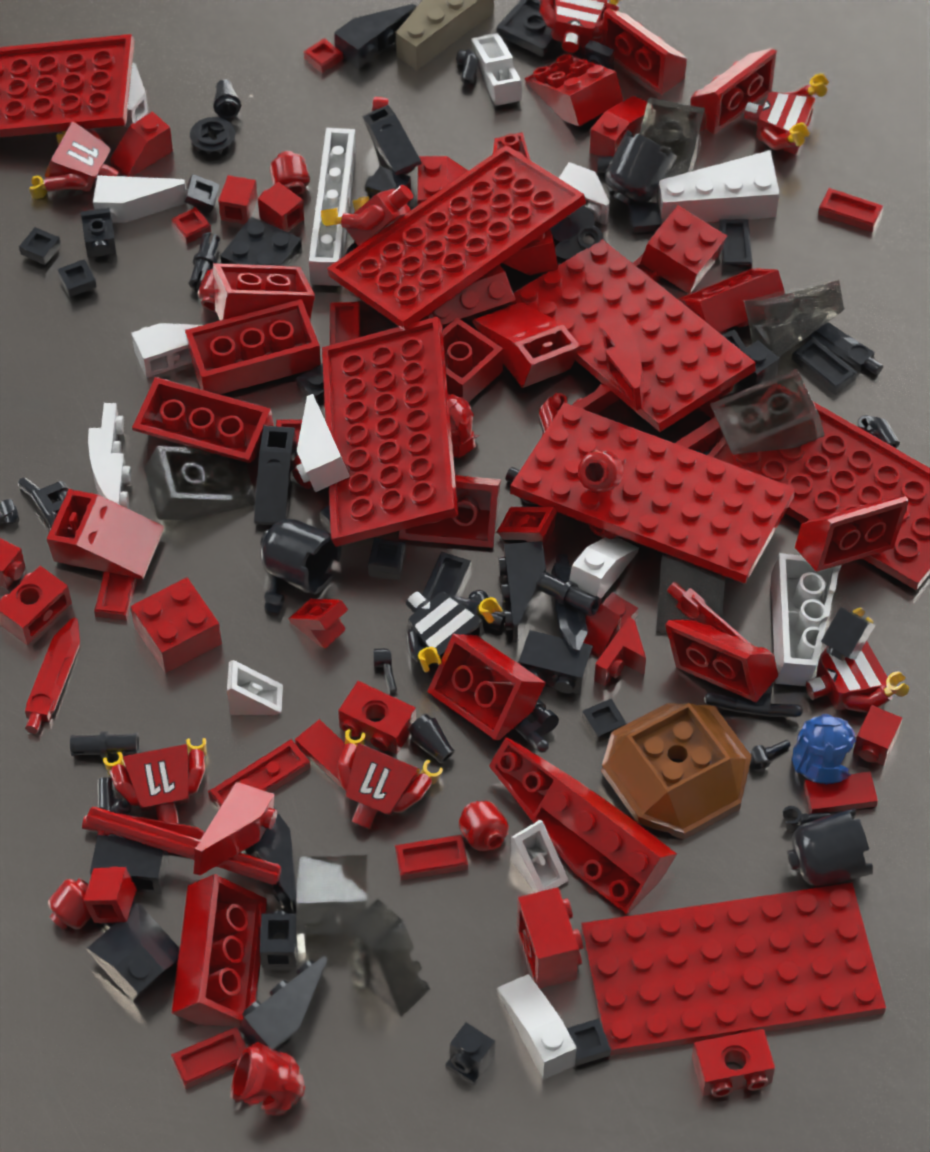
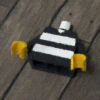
[406,591,503,672]

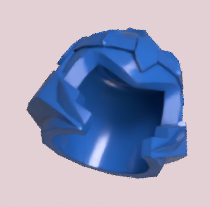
[792,714,856,785]

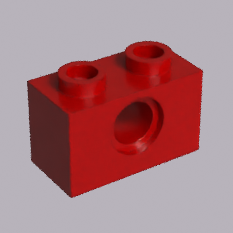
[0,565,72,645]
[338,681,416,754]
[692,1029,775,1097]

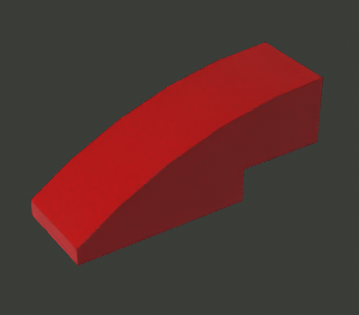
[602,318,644,411]

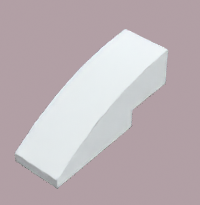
[471,33,523,106]

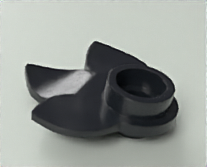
[550,205,603,260]

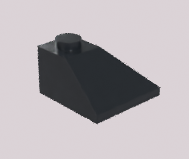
[86,903,180,1001]

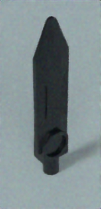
[780,304,883,376]
[551,554,588,652]

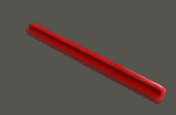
[86,807,281,885]

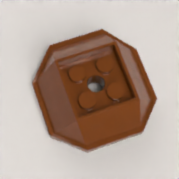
[601,703,752,840]

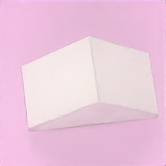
[227,660,283,715]
[511,820,569,893]

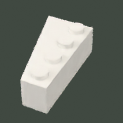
[657,151,779,224]
[771,553,841,686]

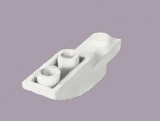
[88,403,131,508]

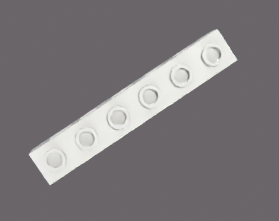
[309,128,356,286]

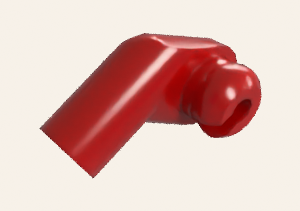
[539,393,568,433]

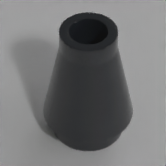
[213,79,241,119]
[407,714,455,764]

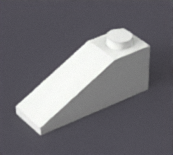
[93,176,186,223]
[131,323,201,378]
[297,394,350,492]
[569,537,639,599]
[497,974,577,1080]

